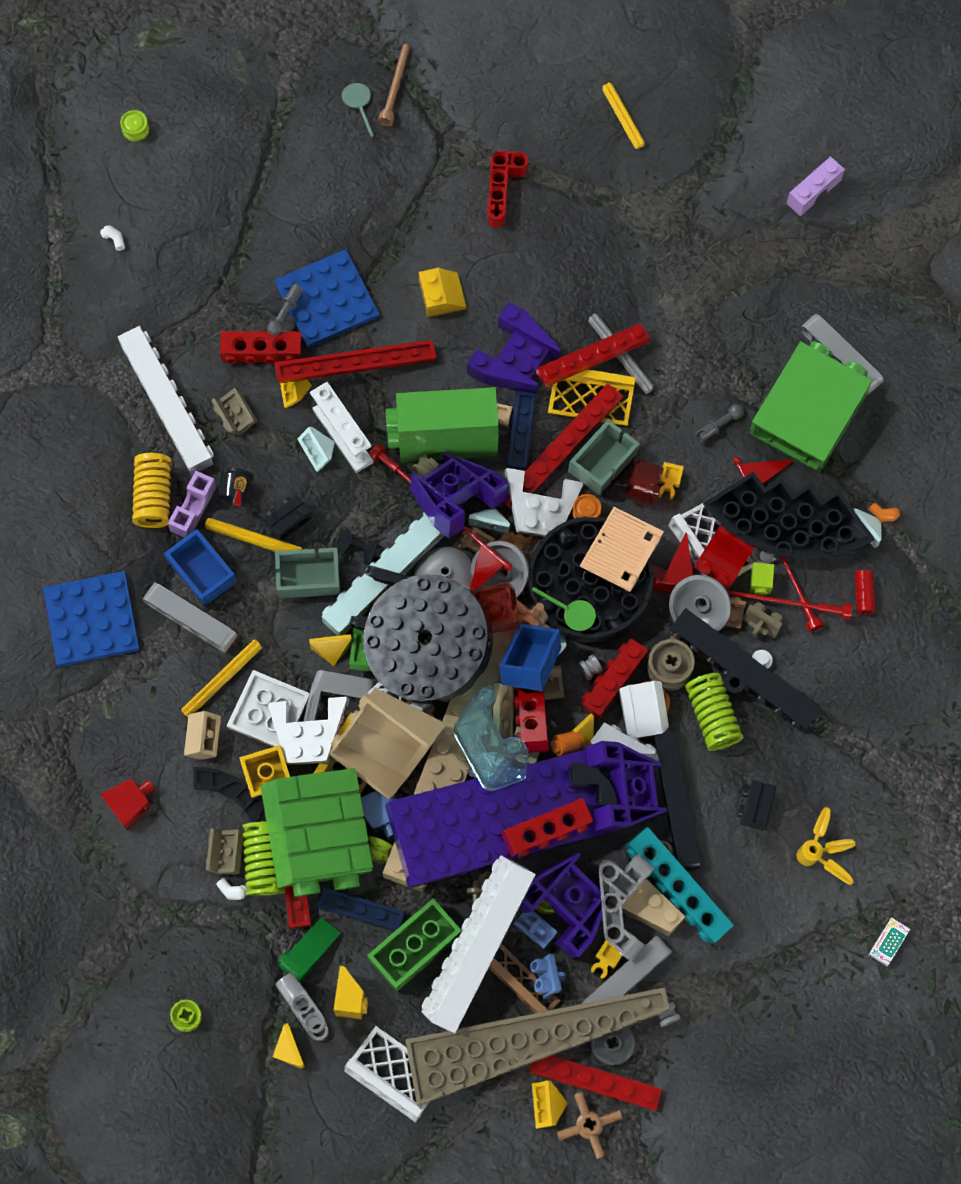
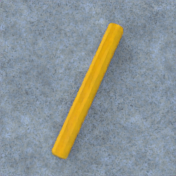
[205,518,302,551]
[181,640,262,717]

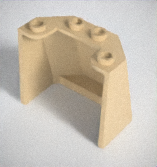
[328,688,446,800]

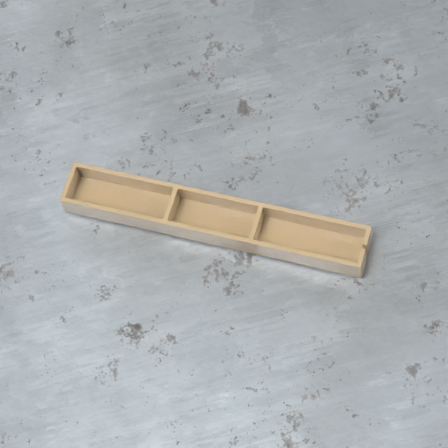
[383,603,524,893]

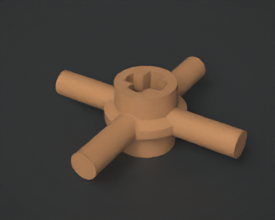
[508,596,561,638]
[557,1092,622,1159]

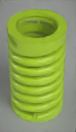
[685,673,744,751]
[242,821,285,896]

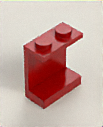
[694,525,755,589]

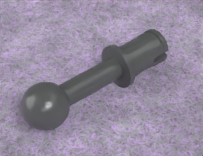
[267,284,303,336]
[694,404,744,443]

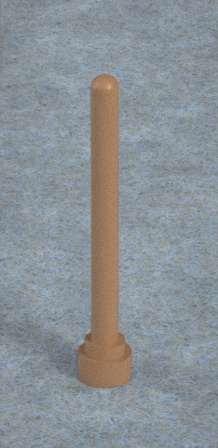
[378,44,410,126]

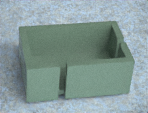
[568,420,640,496]
[275,548,340,598]

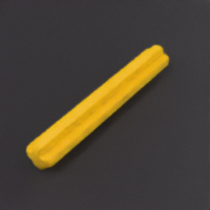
[603,83,645,149]

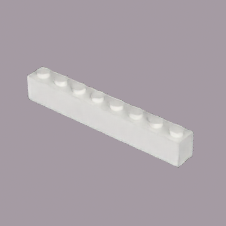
[118,326,214,475]

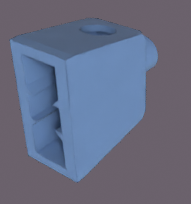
[361,790,396,839]

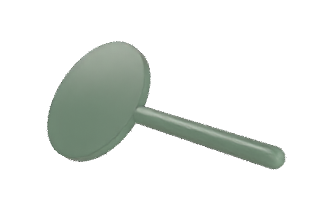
[342,83,374,137]

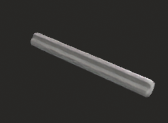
[588,314,654,394]

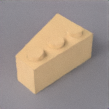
[607,879,685,936]

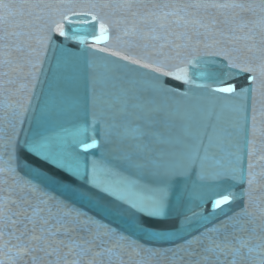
[453,685,528,791]

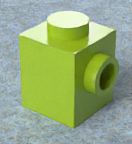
[750,562,774,596]

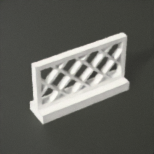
[668,503,754,577]
[344,1026,429,1122]

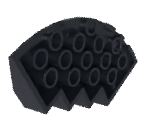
[703,471,874,560]

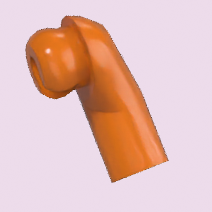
[868,502,900,522]

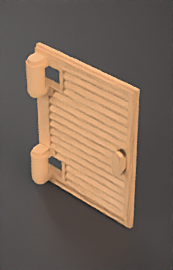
[580,507,664,591]

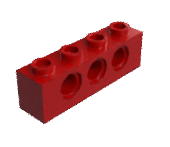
[220,331,302,364]
[514,687,549,753]
[501,798,593,858]

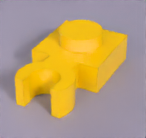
[659,462,684,500]
[590,940,623,980]

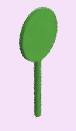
[532,587,596,631]

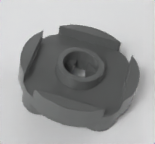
[591,1026,635,1066]

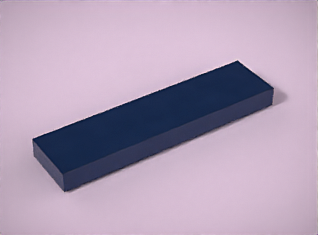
[507,391,536,470]
[317,887,406,932]

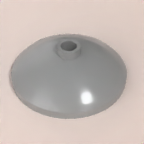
[471,541,529,603]
[414,547,472,591]
[669,575,731,631]

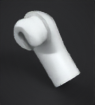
[101,226,125,251]
[216,878,248,900]

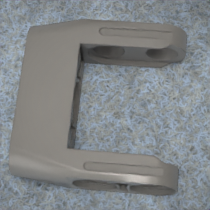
[304,670,376,722]
[276,973,329,1041]

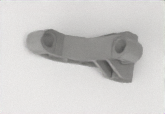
[599,854,654,961]

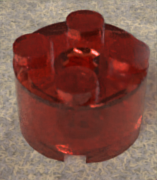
[625,459,664,505]

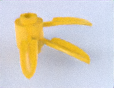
[796,807,856,885]

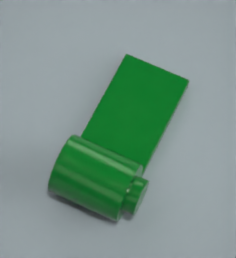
[279,917,341,983]

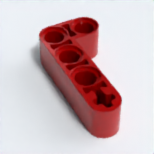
[488,151,528,228]

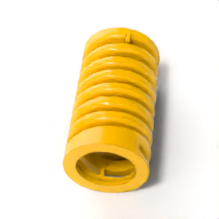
[132,453,171,528]

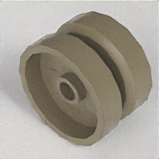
[647,639,695,691]

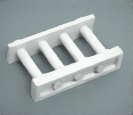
[310,382,373,473]

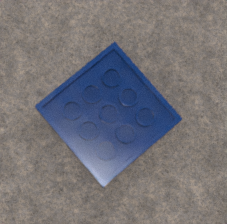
[274,249,379,349]
[43,571,140,667]

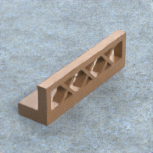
[488,943,560,1013]

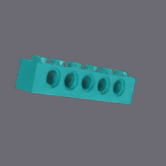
[625,827,734,943]

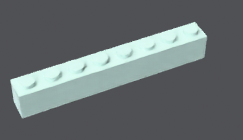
[322,513,445,636]

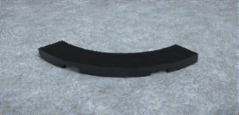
[193,767,270,843]

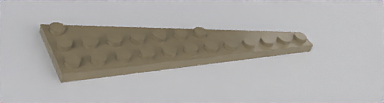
[405,988,670,1106]

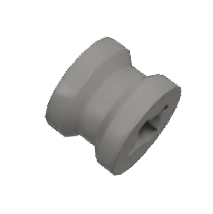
[578,655,603,681]
[657,1002,681,1027]

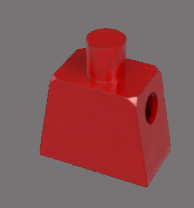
[100,779,156,830]

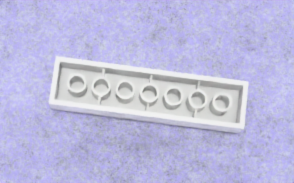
[422,856,535,1033]

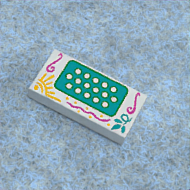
[868,918,910,966]

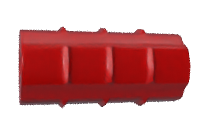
[854,570,876,615]

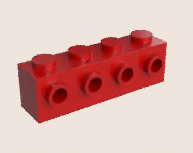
[581,638,648,722]

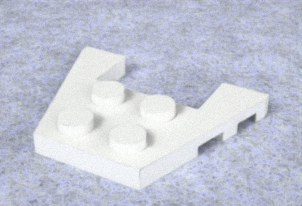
[505,468,583,537]
[268,697,349,765]

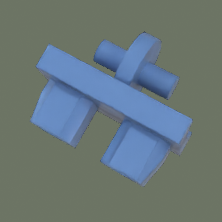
[514,912,558,949]
[530,954,566,1000]

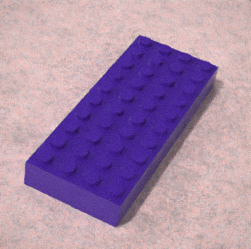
[385,750,614,889]

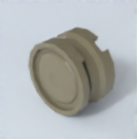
[412,454,439,478]

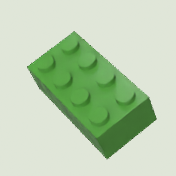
[367,899,462,992]

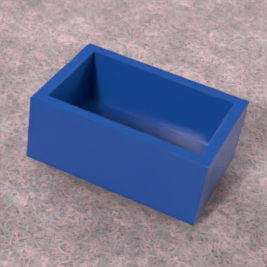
[164,529,237,607]
[499,623,562,691]

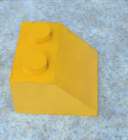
[419,268,466,317]
[240,745,290,798]
[334,966,368,1020]

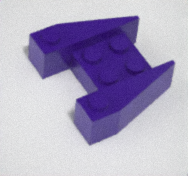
[467,302,561,394]
[410,451,509,539]
[586,741,667,832]
[519,853,610,958]

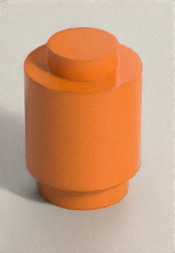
[551,731,584,756]

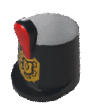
[218,467,254,508]

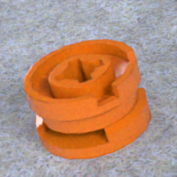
[572,494,601,519]

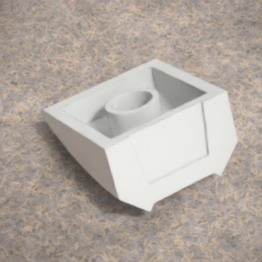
[619,681,669,738]

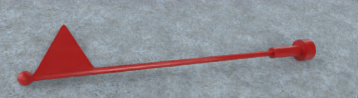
[369,444,512,594]
[733,457,824,632]
[654,533,852,621]

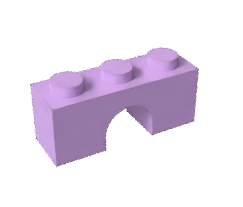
[787,156,845,216]
[168,471,217,538]

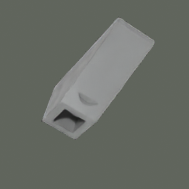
[590,723,659,762]

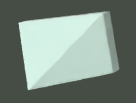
[298,427,335,472]
[469,508,510,534]
[854,508,881,548]

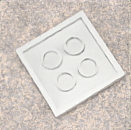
[227,670,310,747]

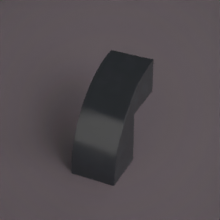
[568,763,617,808]

